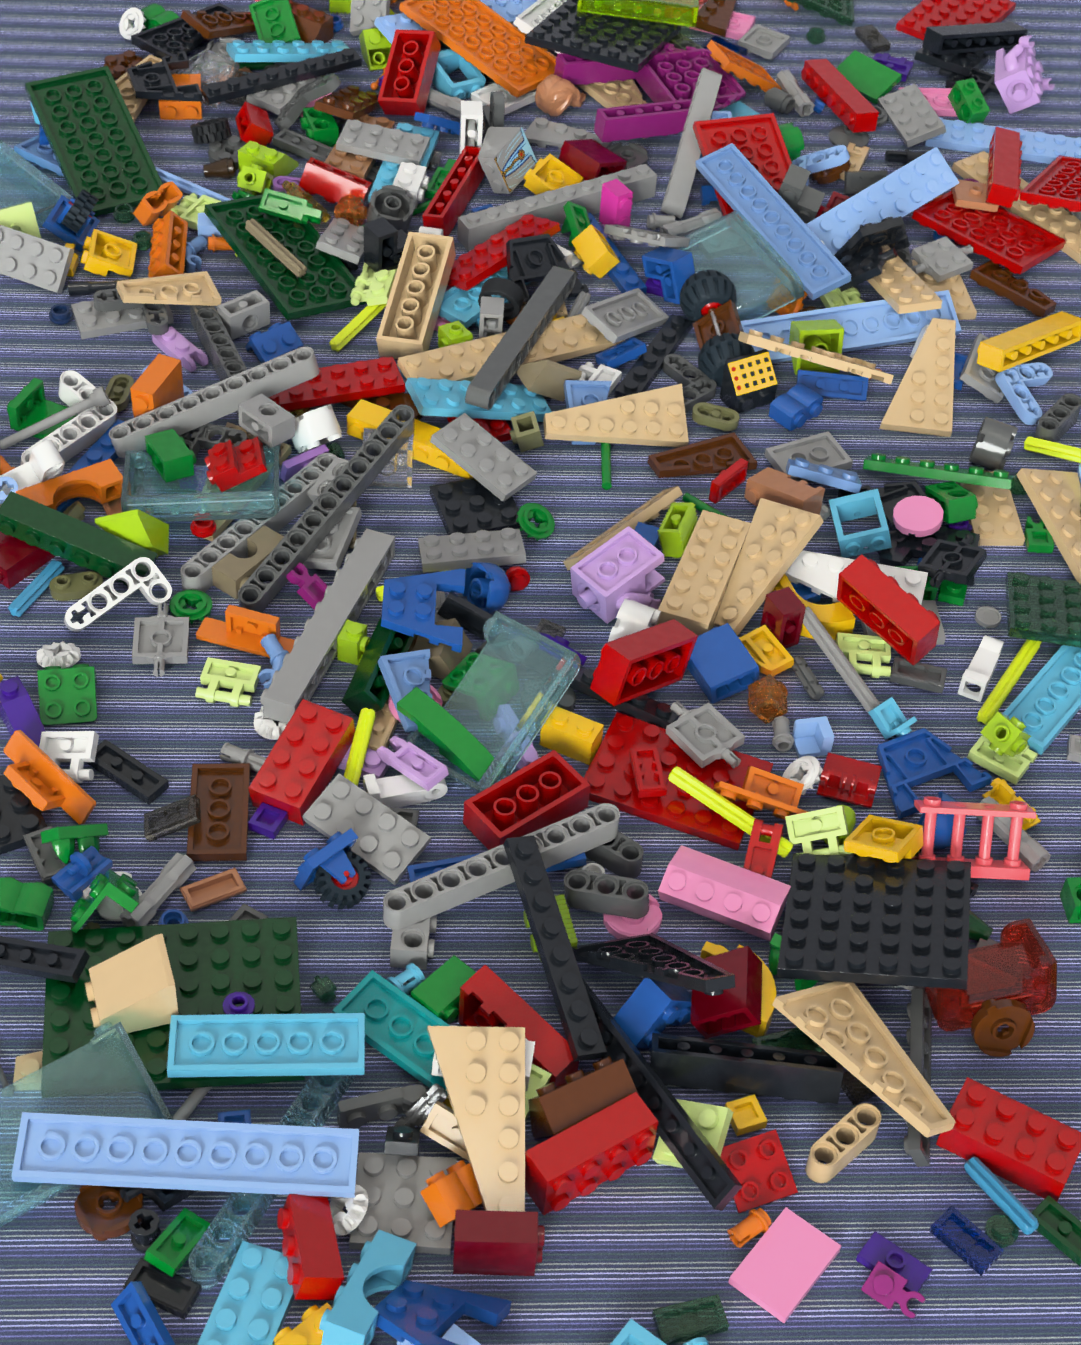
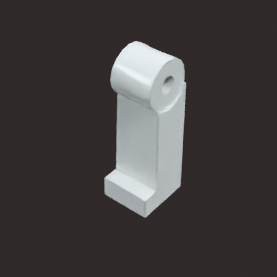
[957,635,1004,702]
[363,774,448,808]

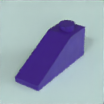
[0,676,46,747]

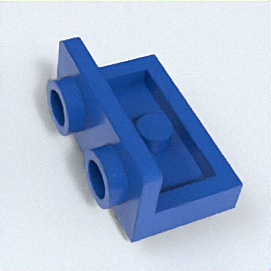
[245,321,304,364]

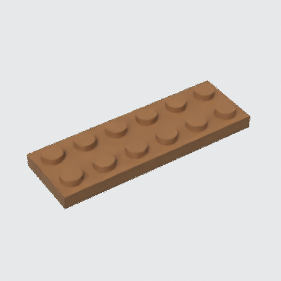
[324,114,395,179]

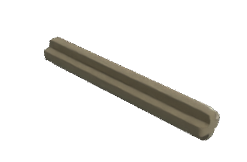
[245,218,307,277]

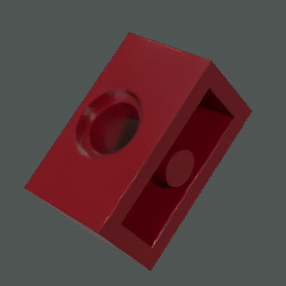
[760,587,806,649]

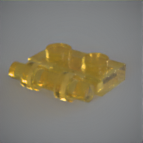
[282,180,331,223]

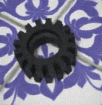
[190,117,232,144]

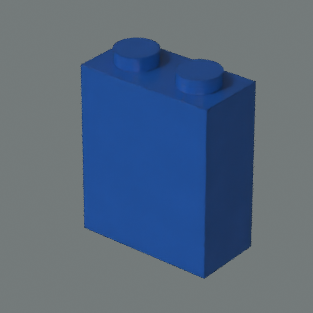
[687,623,760,704]

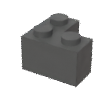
[778,163,825,223]

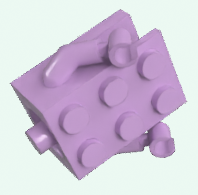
[994,36,1055,114]
[570,526,665,624]

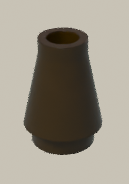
[203,157,236,179]

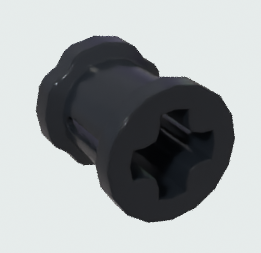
[128,1208,161,1252]

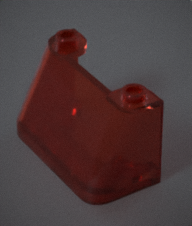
[924,918,1057,1031]

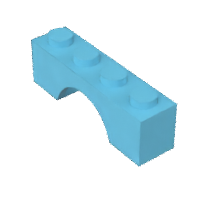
[319,1230,417,1345]

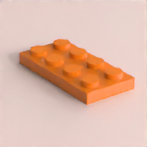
[706,40,782,92]

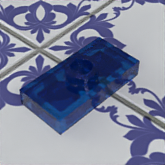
[929,1206,1004,1276]

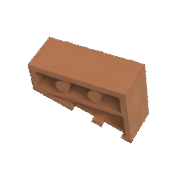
[744,467,825,515]

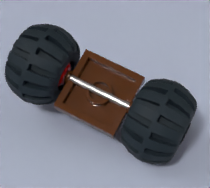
[680,270,755,387]

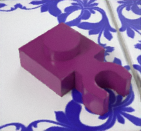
[286,563,327,610]
[861,1261,926,1319]

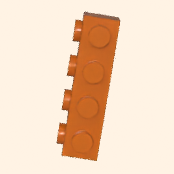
[148,210,188,278]

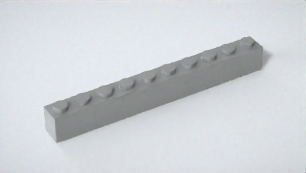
[457,164,657,251]
[260,528,395,724]

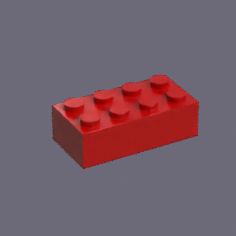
[377,29,441,116]
[837,554,940,666]
[590,619,698,706]
[248,699,355,826]
[463,750,591,850]
[936,1077,1081,1202]
[525,1092,659,1216]

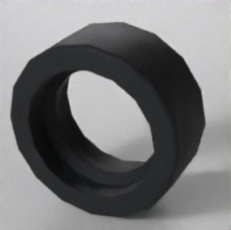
[478,277,525,320]

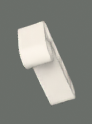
[64,557,172,632]

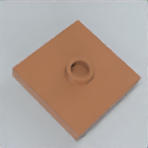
[951,179,999,212]

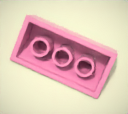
[658,845,791,941]

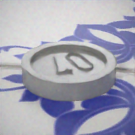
[975,606,1001,628]

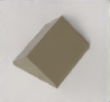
[516,360,582,402]
[412,618,473,680]

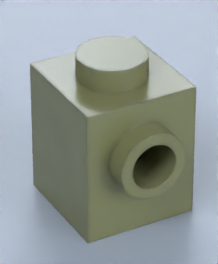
[509,411,544,452]

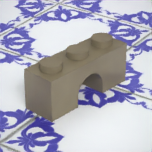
[212,525,285,600]

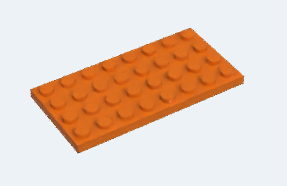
[399,0,556,98]

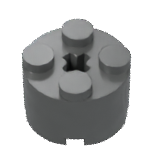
[366,185,415,232]
[969,417,1018,471]

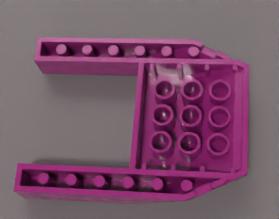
[554,43,746,143]

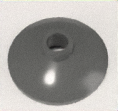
[828,125,869,148]

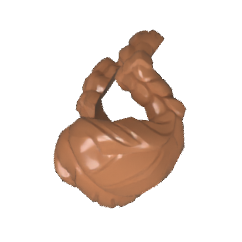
[535,74,586,116]

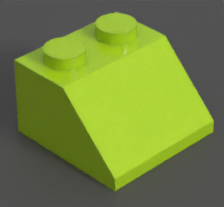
[238,141,298,186]
[789,319,844,375]

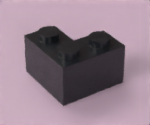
[364,217,408,272]

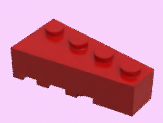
[458,964,579,1087]

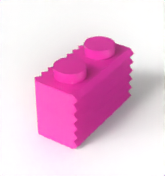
[599,179,634,227]

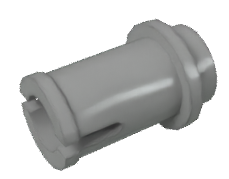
[647,213,675,230]
[772,716,794,752]

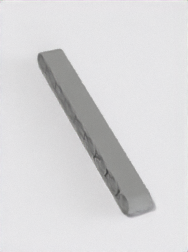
[660,67,722,219]
[109,346,320,458]
[180,453,337,592]
[383,803,620,930]

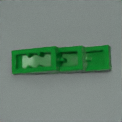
[397,687,500,783]

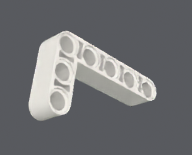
[20,370,117,466]
[0,440,65,507]

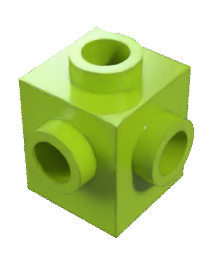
[237,164,274,196]
[438,320,474,348]
[980,711,1031,757]

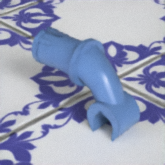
[185,235,208,273]
[258,634,289,689]

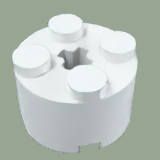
[291,404,342,453]
[608,598,661,642]

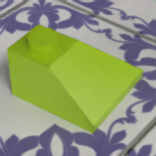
[95,509,169,559]

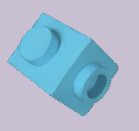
[868,697,918,740]

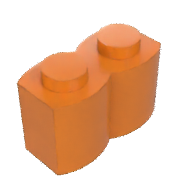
[133,182,183,226]
[420,1160,483,1228]

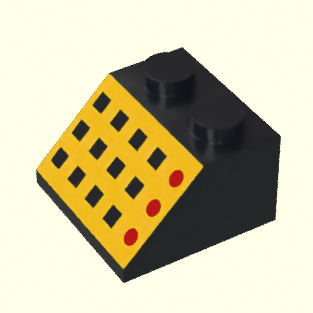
[720,349,777,413]

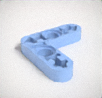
[791,145,850,186]
[995,362,1053,425]

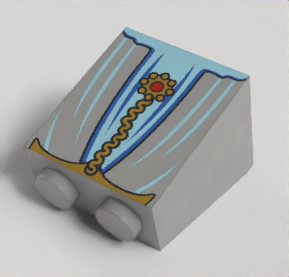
[478,127,537,194]

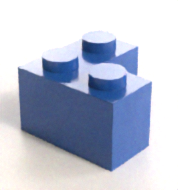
[642,246,695,305]
[614,978,692,1049]

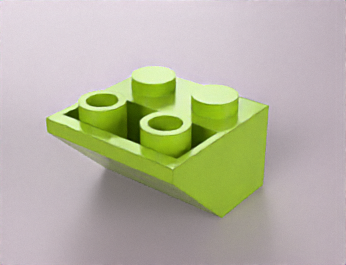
[359,28,392,71]

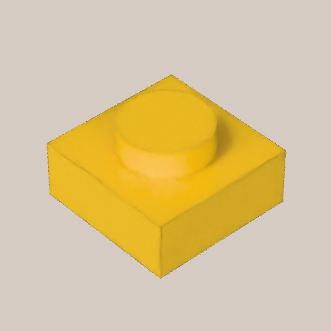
[725,1094,768,1136]

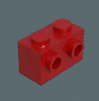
[235,101,274,146]

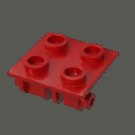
[816,752,882,809]
[720,1129,798,1213]

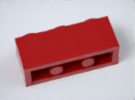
[299,157,372,212]
[277,1194,344,1300]

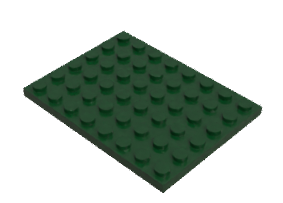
[41,917,305,1098]

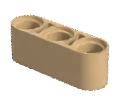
[805,1103,882,1183]

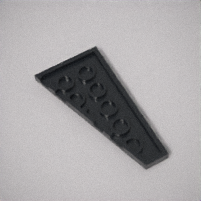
[131,3,233,59]
[572,933,735,995]

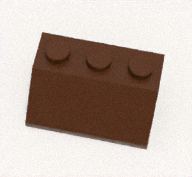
[289,0,334,43]
[528,1056,639,1138]

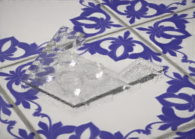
[170,49,240,109]

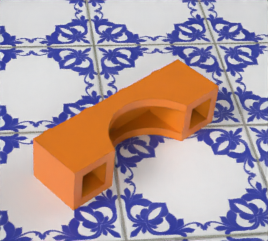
[16,459,125,510]

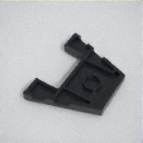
[127,51,202,102]
[834,216,910,261]
[506,234,589,306]
[838,481,927,556]
[879,525,980,586]

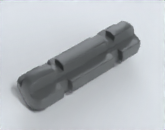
[791,656,825,701]
[394,1083,448,1128]

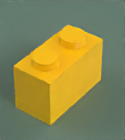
[571,224,620,279]
[539,705,604,765]

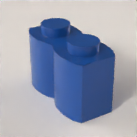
[769,383,823,431]

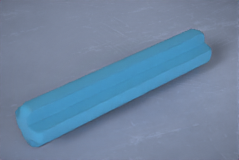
[8,560,65,617]
[964,1157,1039,1235]

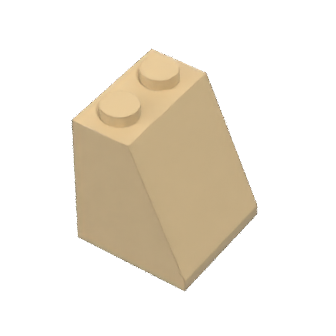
[85,933,179,1039]

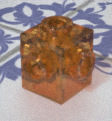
[334,195,367,227]
[748,674,788,724]

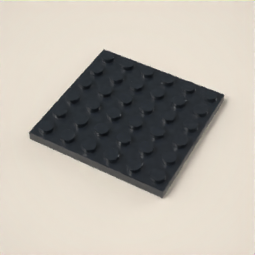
[525,0,682,73]
[777,853,971,989]

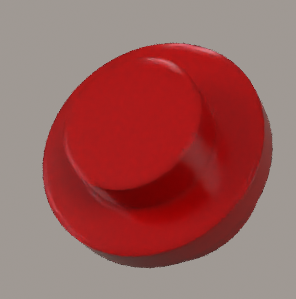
[190,514,217,538]
[506,566,530,591]

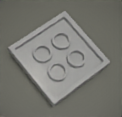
[349,1152,457,1255]

